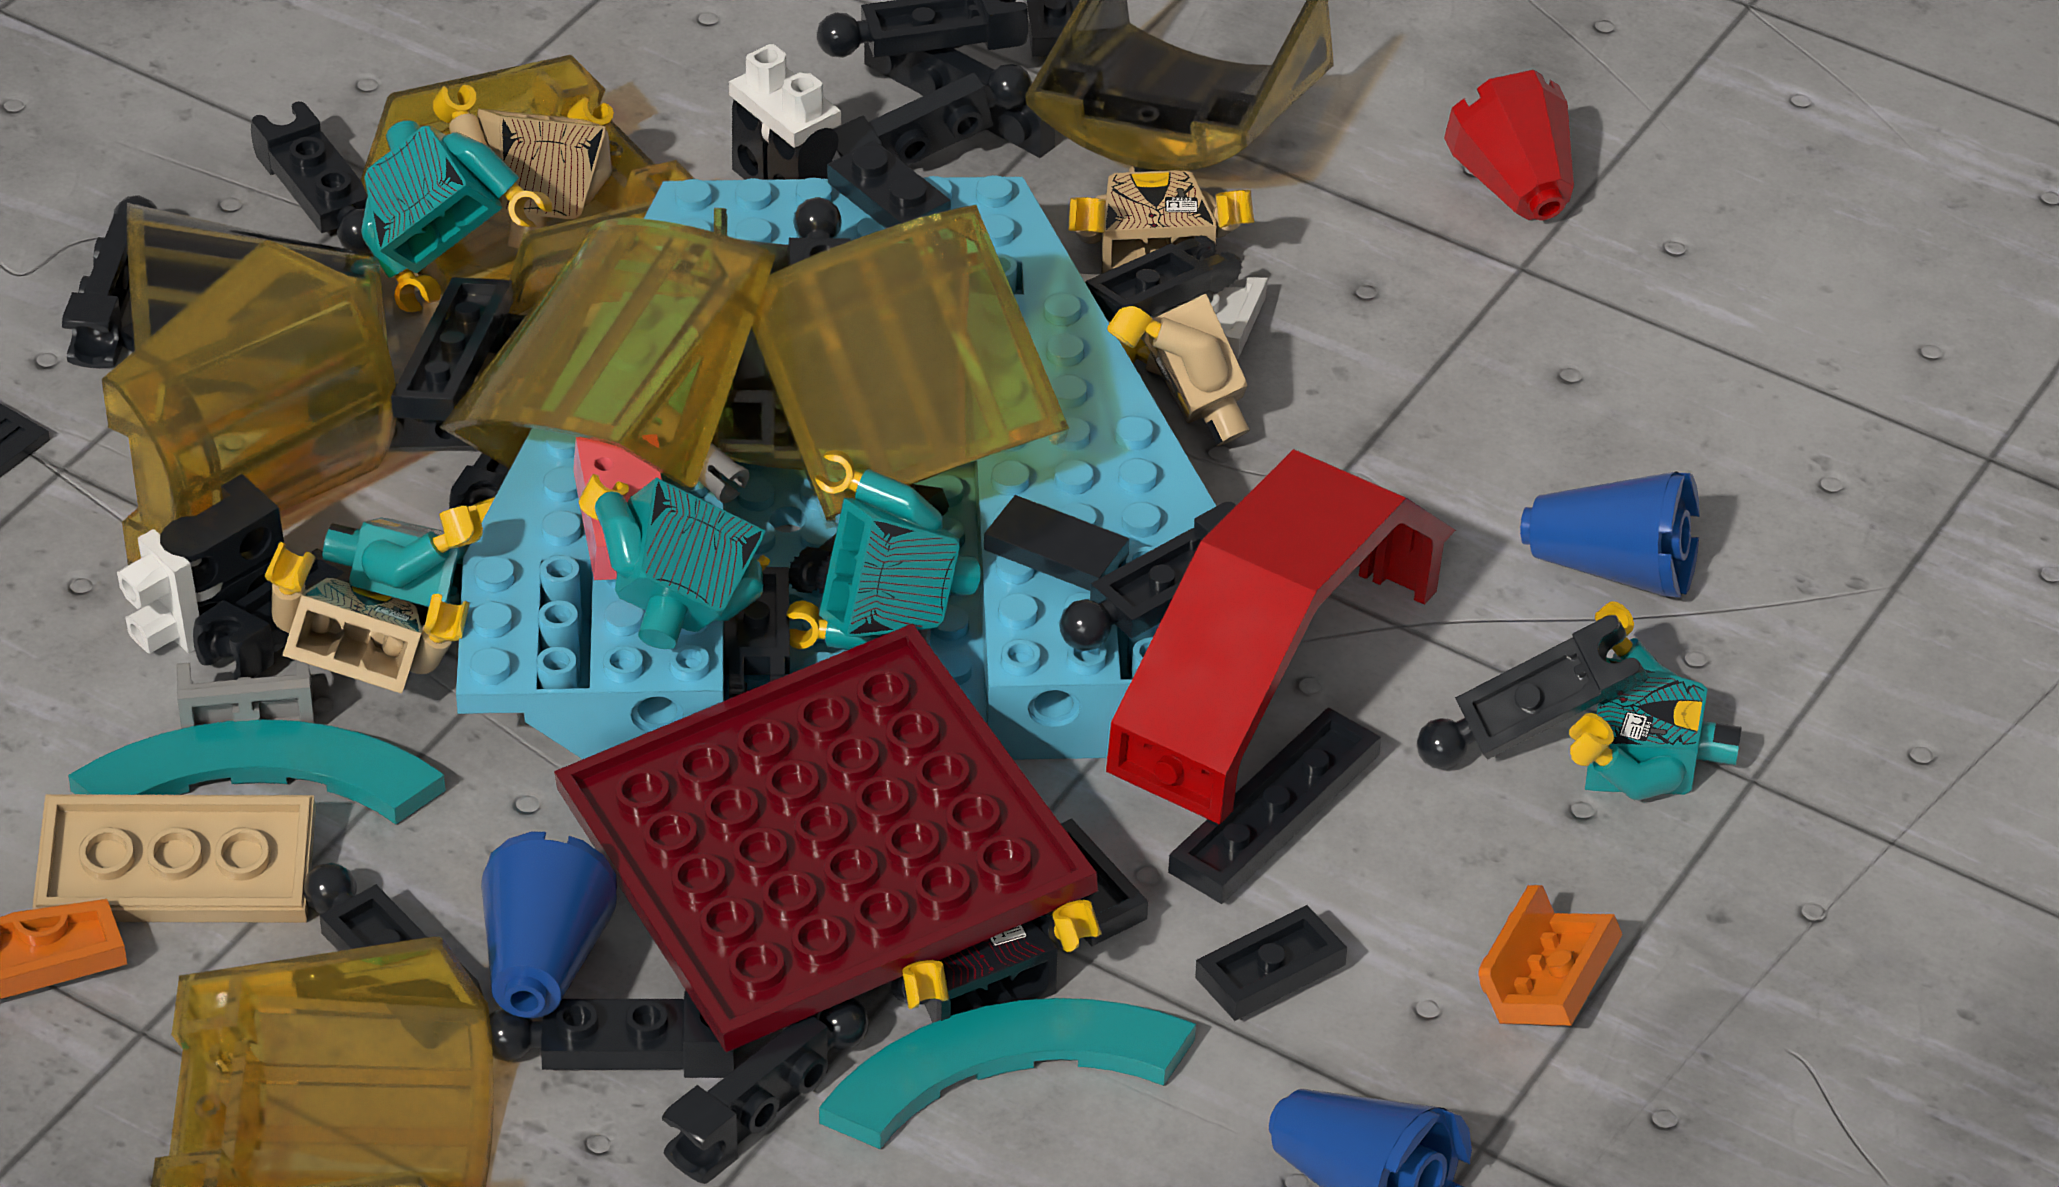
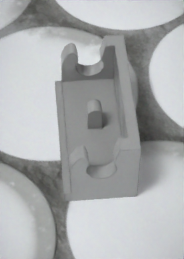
[177,660,315,729]

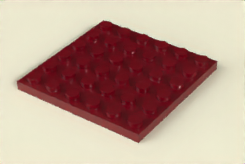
[554,623,1098,1052]

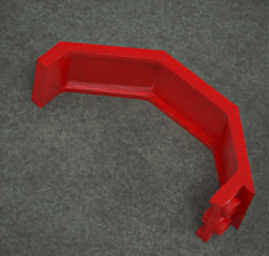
[1106,449,1456,825]

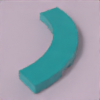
[68,719,446,825]
[819,998,1196,1149]

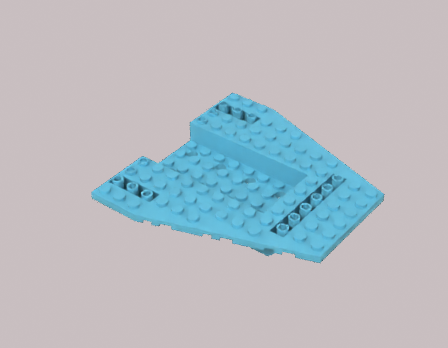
[456,175,1216,760]

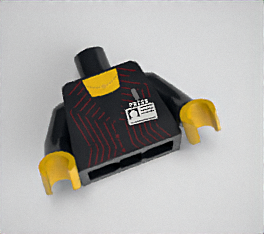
[891,900,1102,1023]

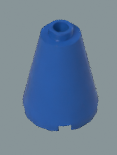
[1520,471,1700,598]
[481,831,617,1018]
[1269,1089,1472,1187]

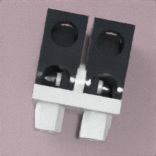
[729,44,841,180]
[117,473,284,654]

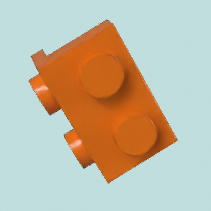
[1478,885,1623,1026]

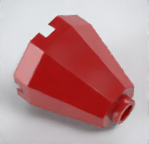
[1444,69,1574,220]

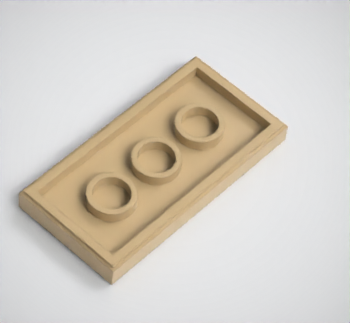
[32,794,316,923]

